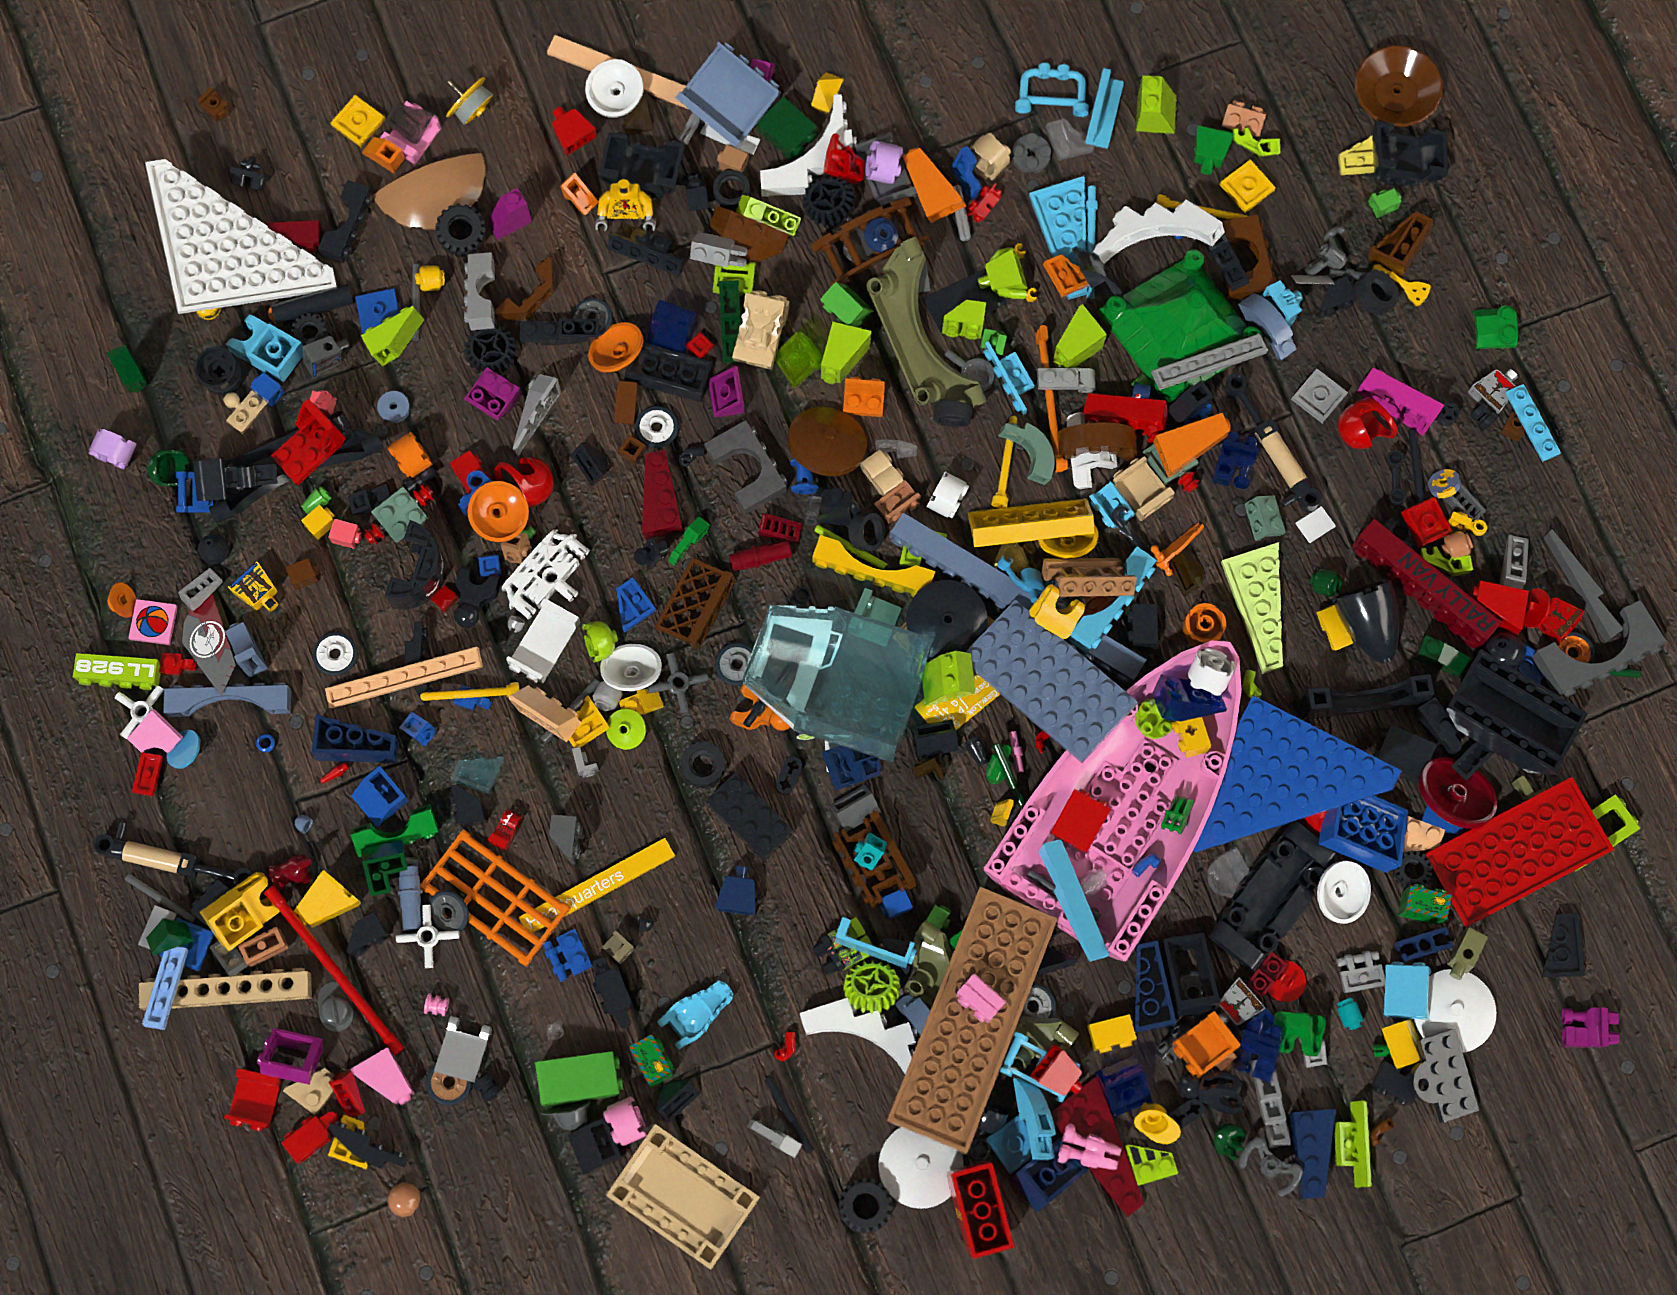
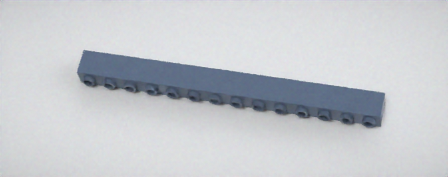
[889,513,1146,684]

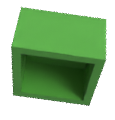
[820,282,874,328]

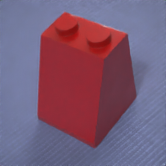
[1468,581,1529,636]

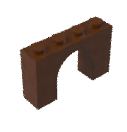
[1221,214,1277,302]

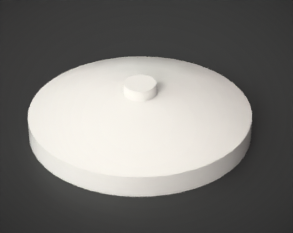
[1412,969,1496,1053]
[879,1127,964,1209]

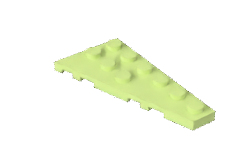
[1221,542,1283,674]

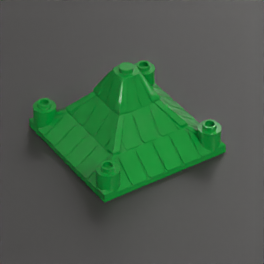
[1098,250,1262,405]

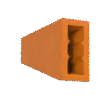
[903,148,967,223]
[1153,413,1231,478]

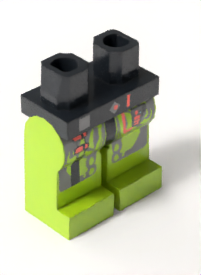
[812,917,873,975]

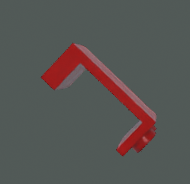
[1050,788,1111,854]
[224,1068,282,1132]

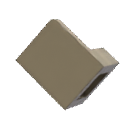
[603,930,635,964]

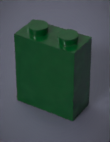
[757,97,817,160]

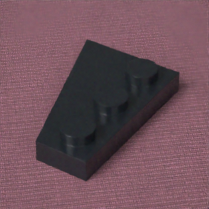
[1541,913,1585,978]

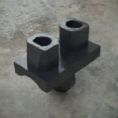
[229,156,270,191]
[633,537,669,570]

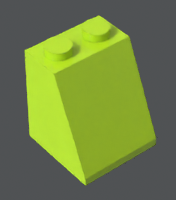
[1136,75,1176,134]
[1053,304,1107,368]
[821,322,871,384]

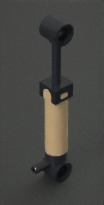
[1224,372,1321,512]
[93,822,254,886]

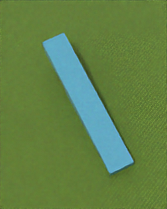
[1038,839,1109,962]

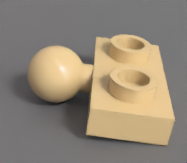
[224,391,268,434]

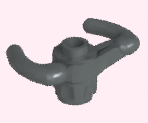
[1305,225,1347,276]
[1239,1137,1303,1197]

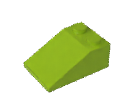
[921,651,975,707]

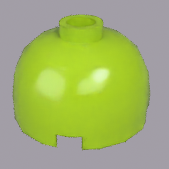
[582,621,618,663]

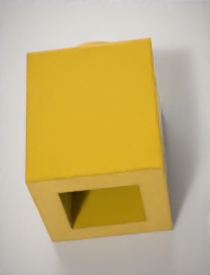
[301,505,334,540]

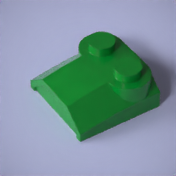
[1473,306,1518,349]

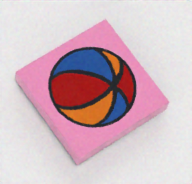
[129,599,178,645]

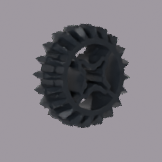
[802,175,855,227]
[464,323,518,374]

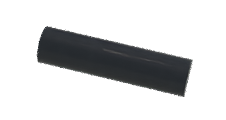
[271,284,353,325]

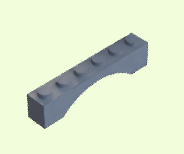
[164,682,291,717]

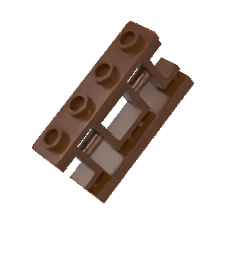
[832,811,916,908]

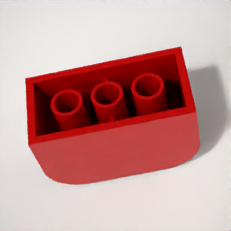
[947,1160,1014,1259]

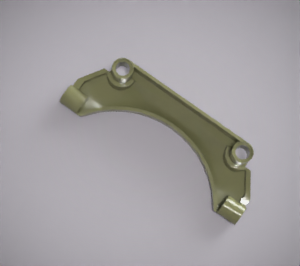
[867,237,987,408]
[906,920,1079,1072]

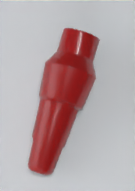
[320,762,349,784]

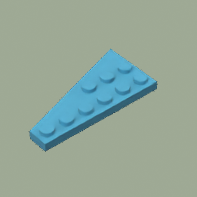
[1029,176,1087,300]

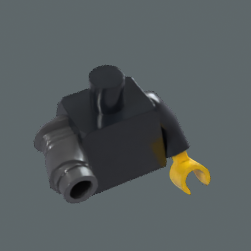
[804,488,864,535]

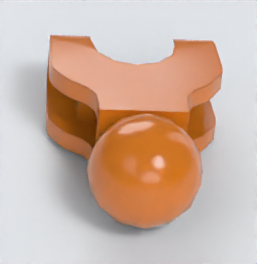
[729,683,791,731]

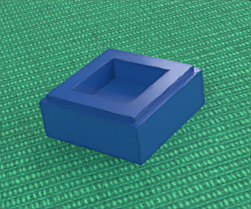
[478,555,502,578]

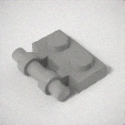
[1336,950,1385,994]

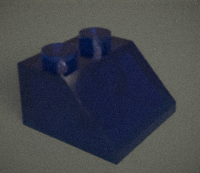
[646,299,697,354]
[1096,1056,1152,1117]

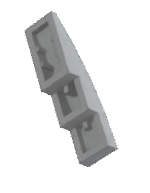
[1251,1057,1291,1148]

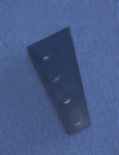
[1289,1109,1335,1200]

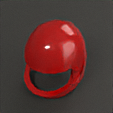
[1337,397,1398,449]
[494,457,554,508]

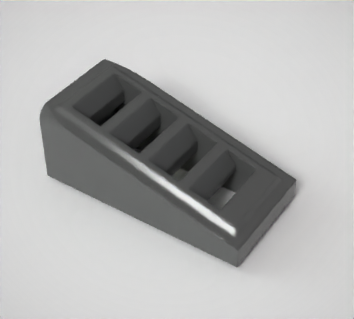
[1443,483,1486,522]

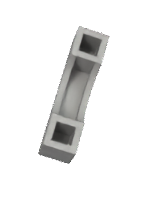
[464,253,495,330]

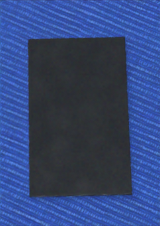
[922,268,1008,335]

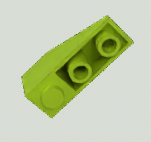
[735,194,801,236]

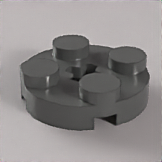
[1012,133,1051,173]

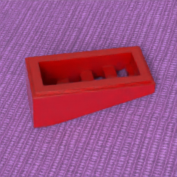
[328,1070,365,1117]

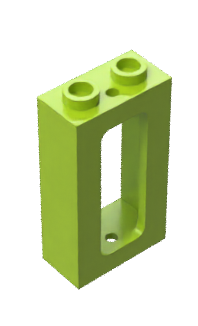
[1575,794,1640,872]

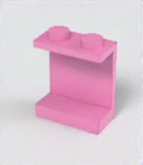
[380,101,441,165]

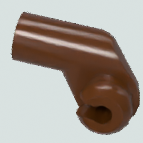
[1369,1118,1394,1146]

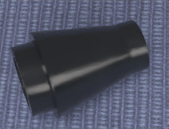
[964,735,990,767]

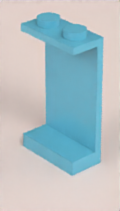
[835,917,917,968]

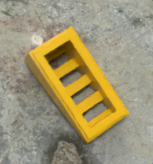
[990,799,1014,827]

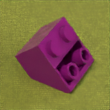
[464,367,522,421]

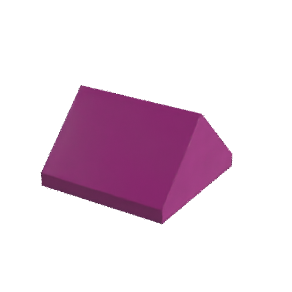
[708,366,745,417]

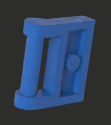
[176,472,213,513]

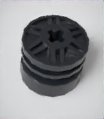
[194,346,244,396]

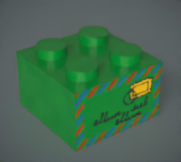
[1398,884,1452,925]
[629,1034,674,1088]

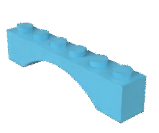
[1068,546,1157,653]

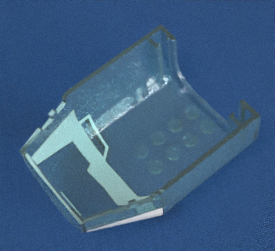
[743,605,933,763]

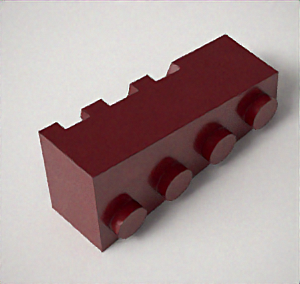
[642,450,683,540]

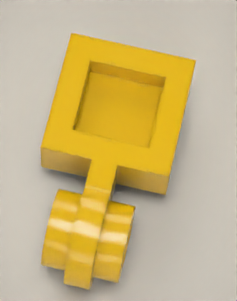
[1448,511,1487,536]

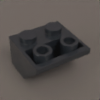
[568,1118,623,1175]

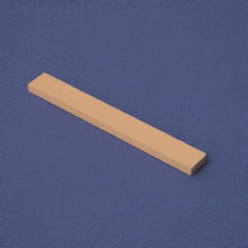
[547,35,688,109]
[325,646,483,709]

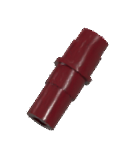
[729,540,792,572]

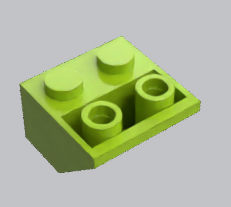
[942,300,986,340]

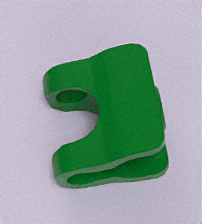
[1274,1011,1326,1057]

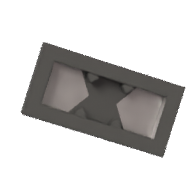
[210,941,248,978]

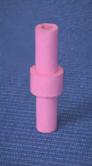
[1008,731,1024,773]

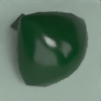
[1213,1122,1246,1160]

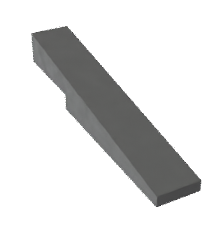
[1544,529,1623,643]

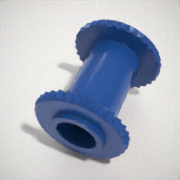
[790,458,819,494]

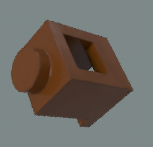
[197,87,231,122]

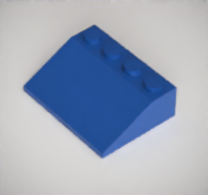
[1319,795,1408,873]

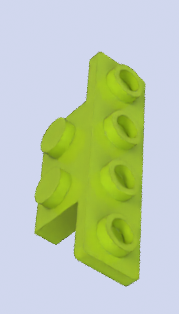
[1334,1101,1371,1188]

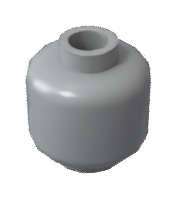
[593,681,623,711]

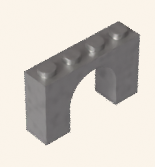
[704,420,788,515]

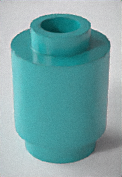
[1337,998,1364,1031]

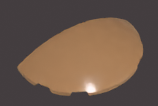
[373,153,486,230]

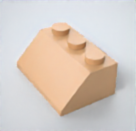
[508,685,581,742]

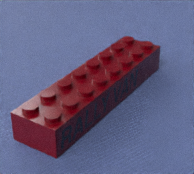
[1352,519,1502,650]

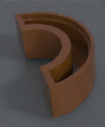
[1058,422,1137,460]

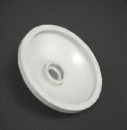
[586,60,643,117]
[600,644,662,691]
[1317,861,1371,923]

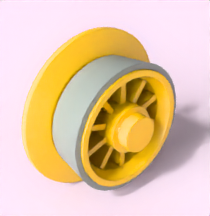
[446,77,493,125]

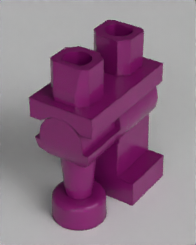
[1561,1007,1619,1048]

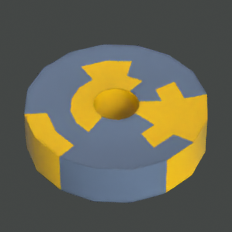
[1428,469,1461,498]

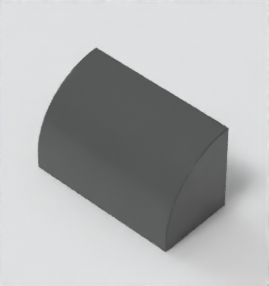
[829,785,881,832]

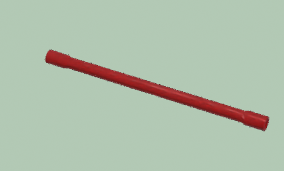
[264,885,405,1056]

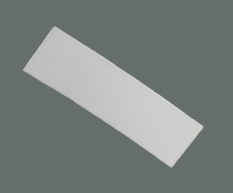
[701,123,760,154]

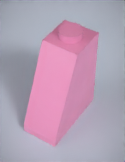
[350,1048,414,1105]

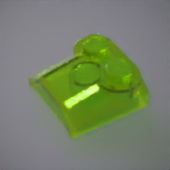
[775,332,823,388]

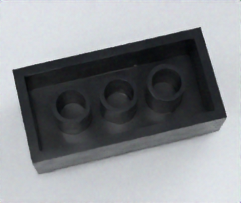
[706,772,793,863]

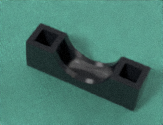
[318,180,373,263]

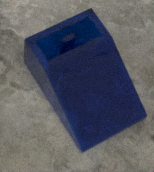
[1152,674,1227,722]

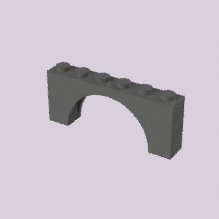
[1532,600,1666,698]

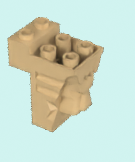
[732,290,790,370]

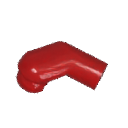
[774,1032,796,1061]

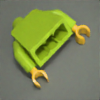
[978,243,1038,302]

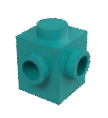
[854,832,887,871]

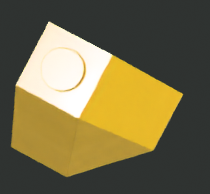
[294,870,361,927]

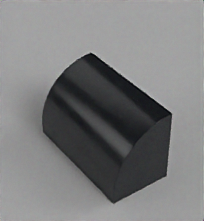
[912,719,958,758]

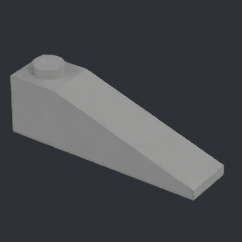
[512,374,561,456]

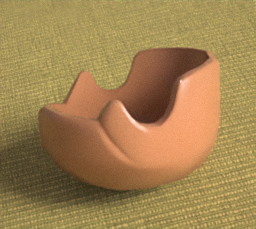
[388,1182,421,1218]

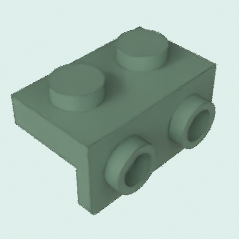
[1245,495,1286,541]

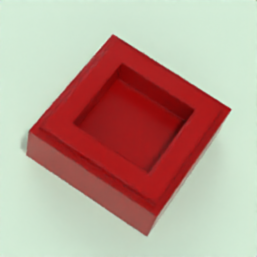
[686,332,714,359]

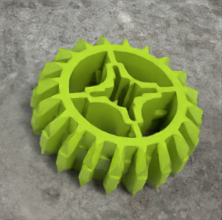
[844,960,900,1014]

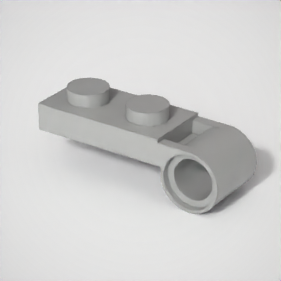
[1037,368,1096,393]

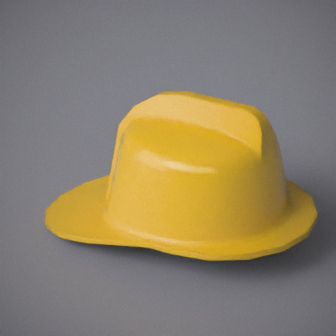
[1134,1103,1181,1144]

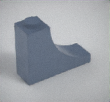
[225,622,268,678]

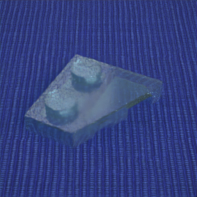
[450,756,504,795]

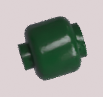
[1310,568,1342,597]

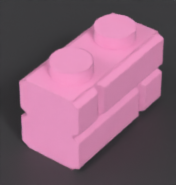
[956,974,1006,1023]

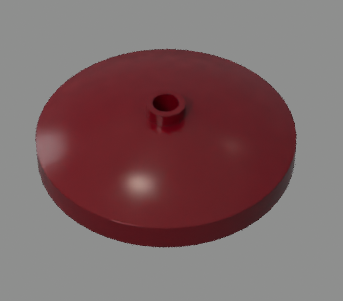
[1418,758,1497,829]

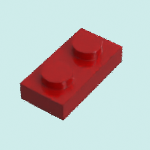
[132,752,163,797]

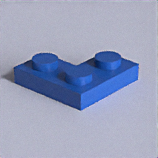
[950,146,981,200]

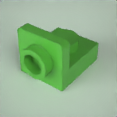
[981,328,1007,355]

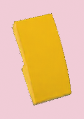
[1317,605,1353,651]

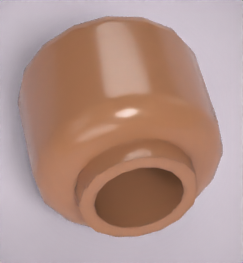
[1441,531,1473,558]

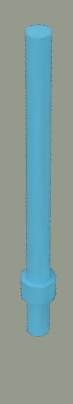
[1086,186,1098,299]

